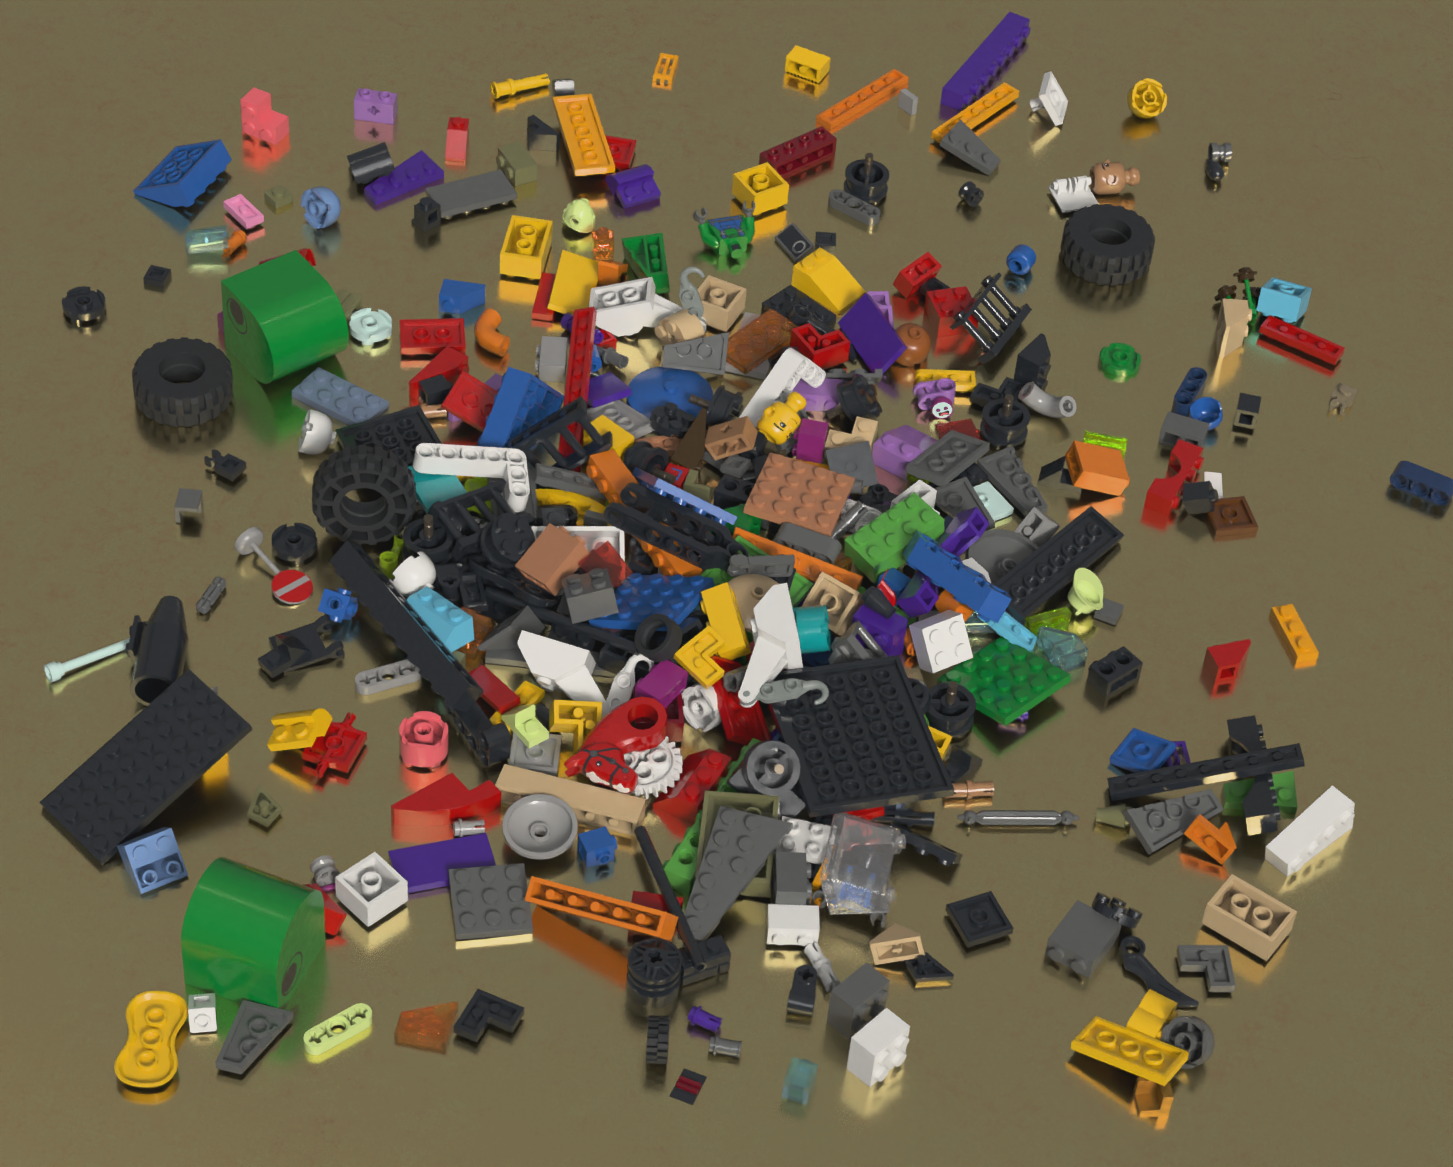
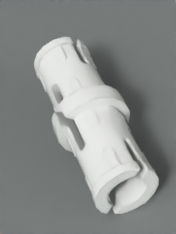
[804,942,841,992]

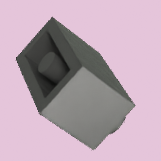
[1158,411,1210,448]

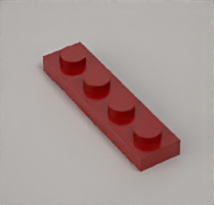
[1259,315,1345,365]

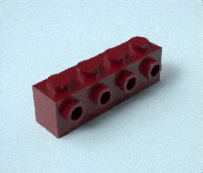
[759,126,837,177]

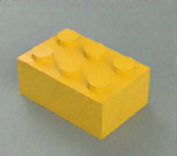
[500,215,553,279]

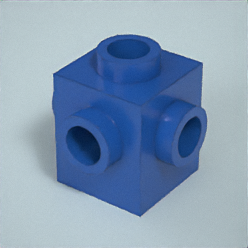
[318,587,358,623]

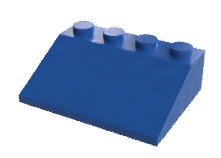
[133,139,232,207]

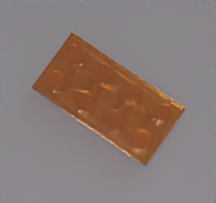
[726,309,799,375]

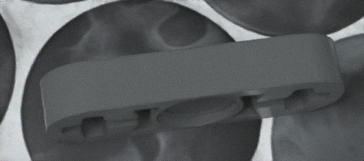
[828,189,881,225]

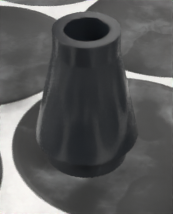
[861,586,896,619]

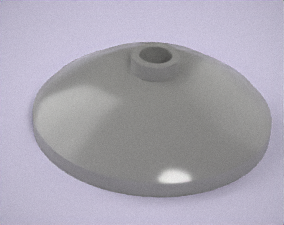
[502,794,578,860]

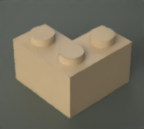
[824,416,878,462]

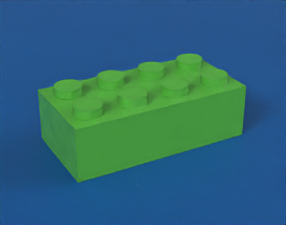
[844,492,944,584]

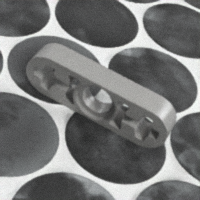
[355,659,421,695]

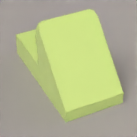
[501,704,549,748]

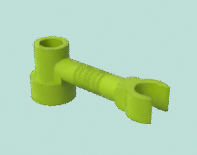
[379,535,404,579]

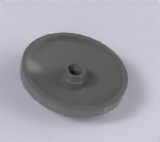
[965,529,1039,584]

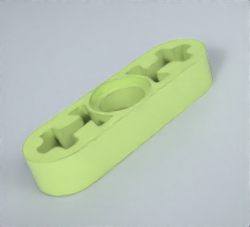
[303,1003,372,1055]

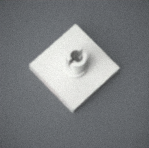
[1030,71,1068,126]

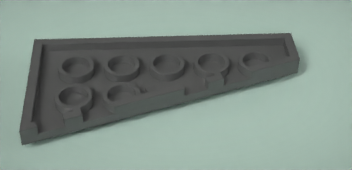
[677,806,793,942]

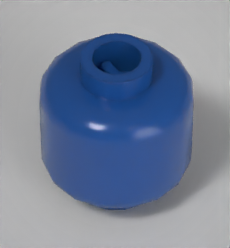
[1006,244,1036,275]

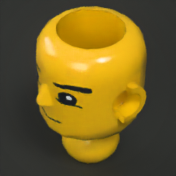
[757,391,807,445]

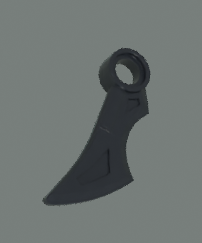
[788,304,857,362]
[1119,936,1199,1008]

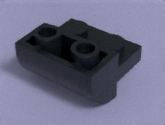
[347,142,395,184]

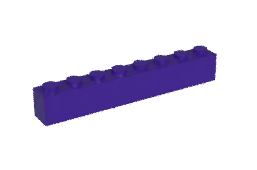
[940,12,1031,111]

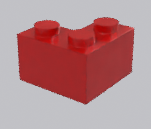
[790,323,850,369]

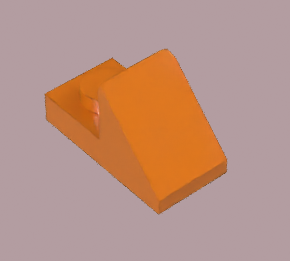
[598,259,629,286]
[1184,814,1237,865]

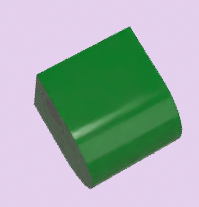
[221,250,349,384]
[181,857,326,1009]

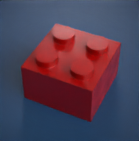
[924,286,979,338]

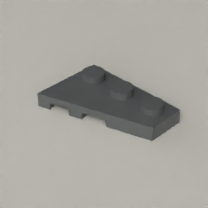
[216,1000,293,1075]

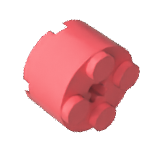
[399,711,448,768]

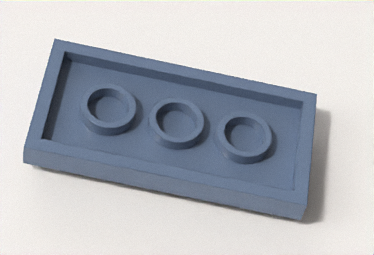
[292,367,389,425]

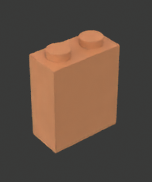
[515,523,590,596]

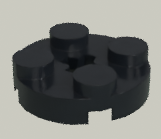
[62,286,106,323]
[650,402,695,439]
[272,523,318,564]
[1092,892,1143,928]

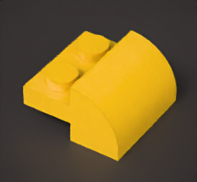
[267,708,333,752]

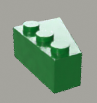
[621,233,670,294]

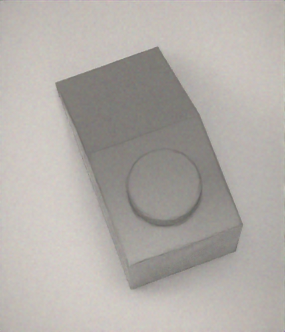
[1014,507,1060,547]

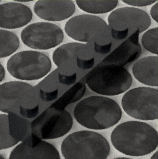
[1227,715,1281,835]

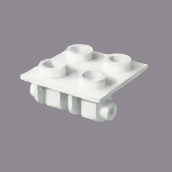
[1048,175,1099,212]
[775,816,831,865]

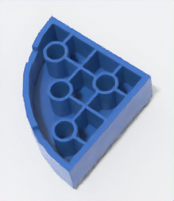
[478,367,564,450]

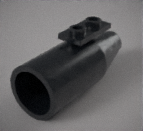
[126,596,189,706]

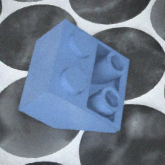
[117,827,188,894]

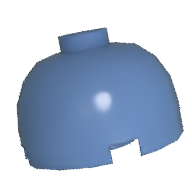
[301,186,341,229]

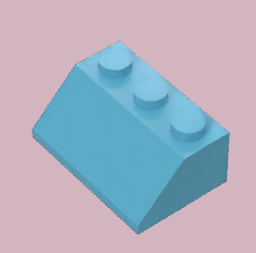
[407,586,474,653]

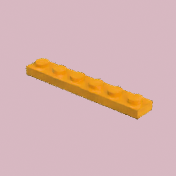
[931,82,1019,143]

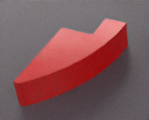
[391,773,501,827]

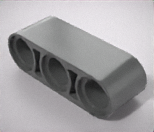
[773,522,842,564]

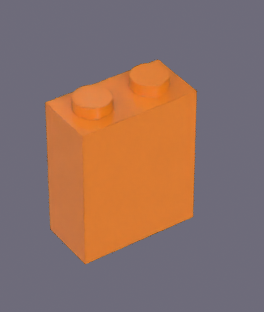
[1065,440,1130,496]

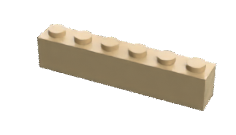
[495,764,646,836]

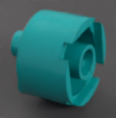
[792,605,831,654]

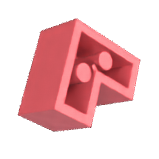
[240,87,289,145]

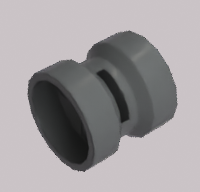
[1208,143,1232,162]

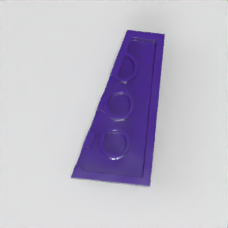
[364,150,444,205]

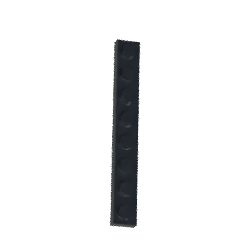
[1107,743,1305,801]

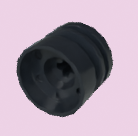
[626,938,682,1008]

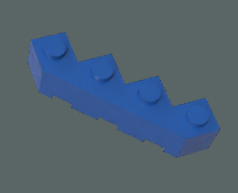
[903,530,1012,623]

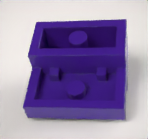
[605,164,661,209]

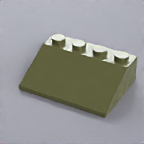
[695,791,780,898]

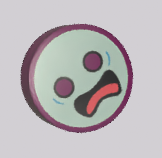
[931,397,953,419]

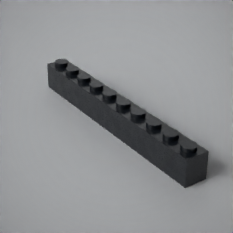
[330,540,484,713]

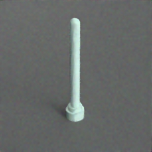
[44,638,130,683]

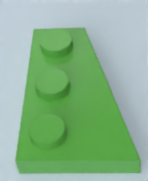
[1222,771,1298,813]

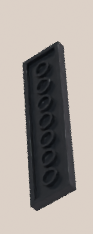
[993,506,1124,623]

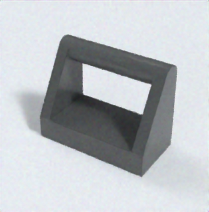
[834,620,888,662]

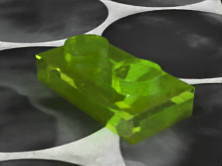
[1025,606,1072,637]

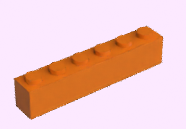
[524,876,678,942]

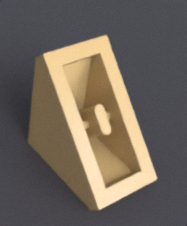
[870,923,925,965]

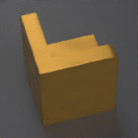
[1133,1077,1174,1114]

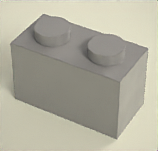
[535,336,568,382]

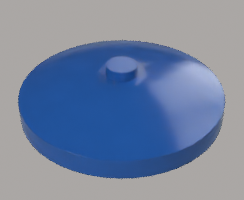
[627,366,713,419]

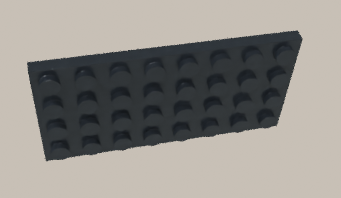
[39,669,253,866]

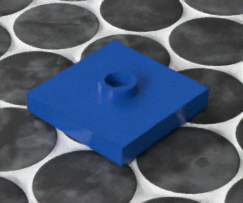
[1109,728,1176,773]

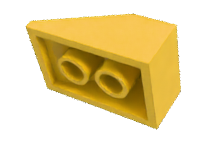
[791,247,866,314]

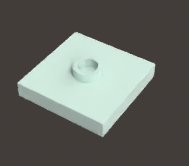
[973,481,1014,521]

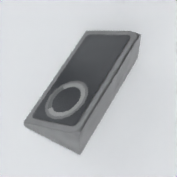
[774,223,814,263]

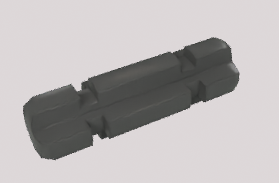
[196,576,226,614]

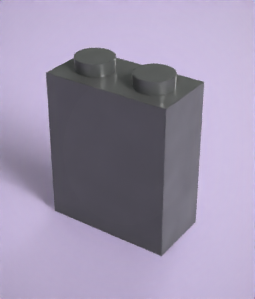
[1045,900,1121,978]

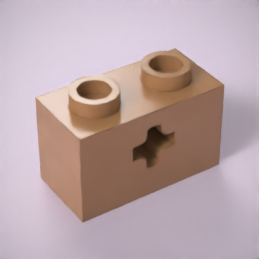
[704,416,758,460]

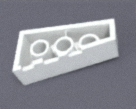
[1265,786,1355,877]

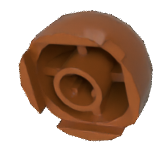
[895,323,931,367]

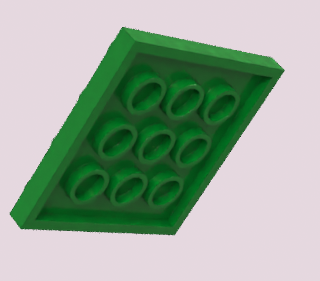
[937,636,1071,726]

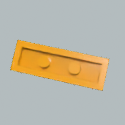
[1270,604,1319,663]

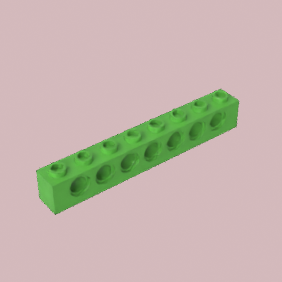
[662,738,761,896]

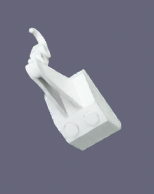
[517,630,654,718]

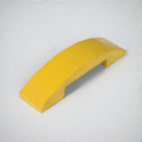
[535,489,612,526]

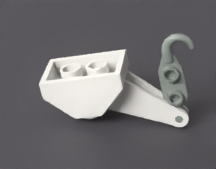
[589,267,707,337]
[738,583,829,708]

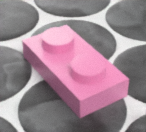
[223,194,264,229]

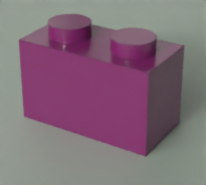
[792,418,829,464]
[634,660,688,708]

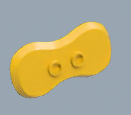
[114,991,188,1088]

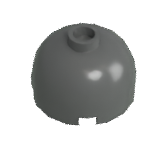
[1161,1016,1215,1069]

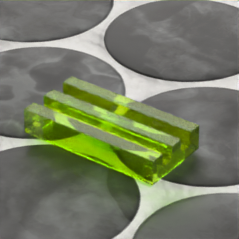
[1083,431,1128,459]

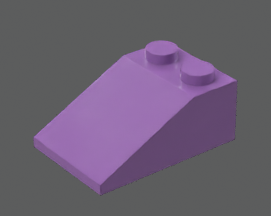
[872,425,938,482]

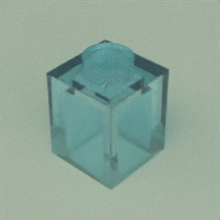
[782,1057,818,1105]

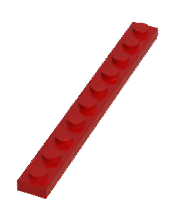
[558,306,597,473]

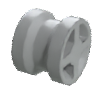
[310,855,340,887]

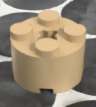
[655,309,705,346]

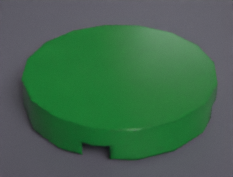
[1098,343,1141,376]

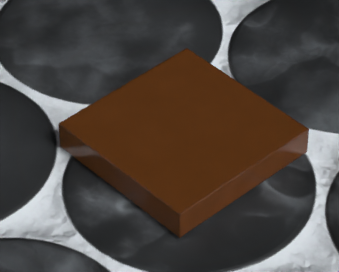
[1205,496,1258,537]

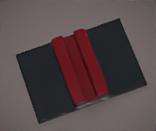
[670,1068,707,1105]

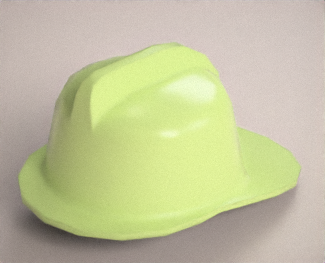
[1067,568,1103,615]

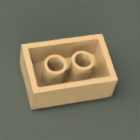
[1202,874,1297,961]

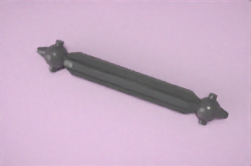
[957,810,1079,825]

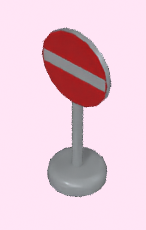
[234,527,313,604]

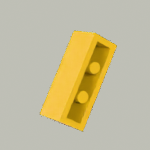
[700,582,752,660]

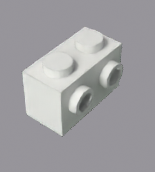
[766,904,820,946]

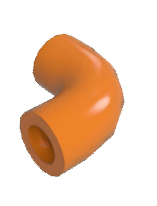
[474,308,510,357]

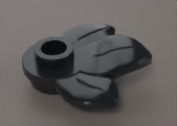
[859,484,898,513]

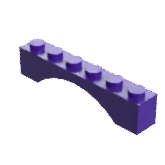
[896,507,990,618]

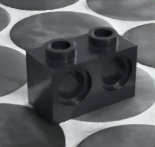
[713,474,755,509]
[1086,646,1143,698]

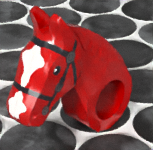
[564,696,668,794]

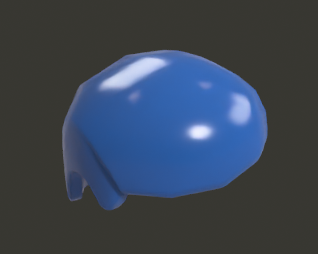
[1190,397,1223,430]

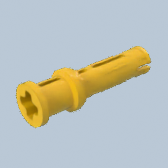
[490,73,550,99]

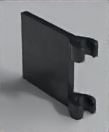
[269,615,345,673]

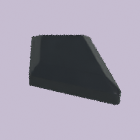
[903,952,954,982]

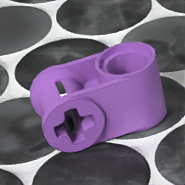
[913,378,956,410]

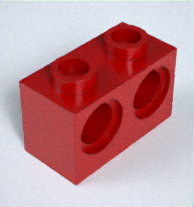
[893,252,942,299]

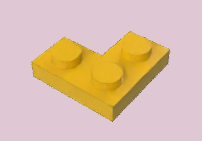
[673,626,725,690]

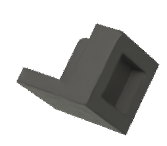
[174,488,203,523]

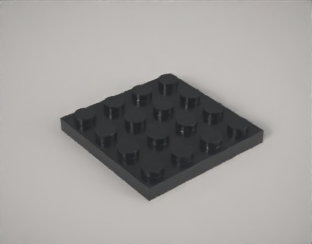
[335,405,442,467]

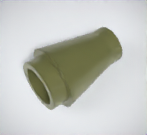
[1096,804,1132,828]

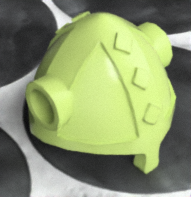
[562,198,596,233]

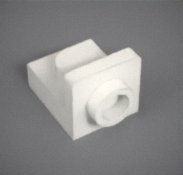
[188,993,217,1033]

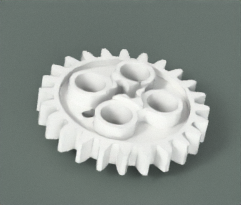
[617,736,683,799]

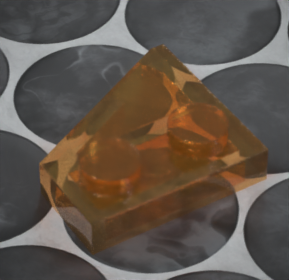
[394,1002,458,1049]

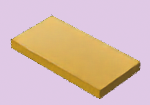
[547,250,599,314]
[1071,1016,1189,1086]

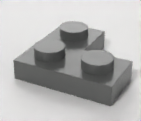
[1176,945,1236,992]

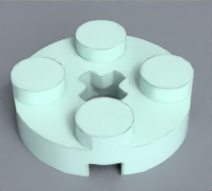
[349,308,392,345]

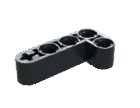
[444,700,511,768]

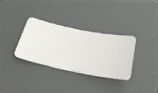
[1204,472,1224,499]

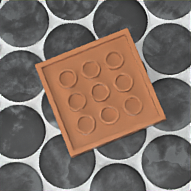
[743,452,855,537]

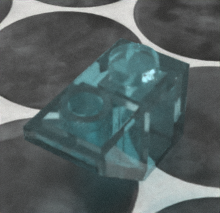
[1036,626,1088,672]

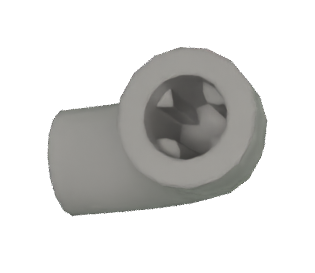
[1018,382,1077,418]

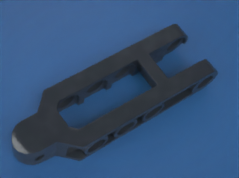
[603,483,748,572]

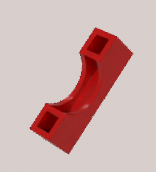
[1144,439,1204,516]

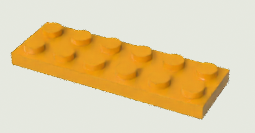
[552,94,615,176]

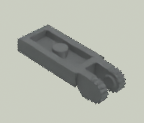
[727,554,795,577]

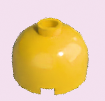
[1127,78,1167,119]

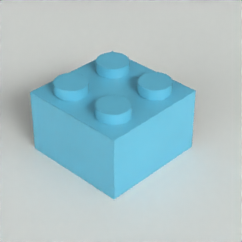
[1256,277,1312,323]

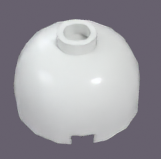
[298,409,336,455]
[390,552,436,597]
[682,683,722,732]

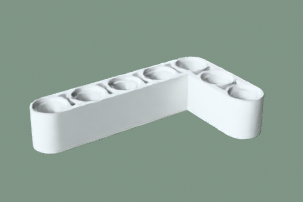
[739,348,826,431]
[413,443,530,513]

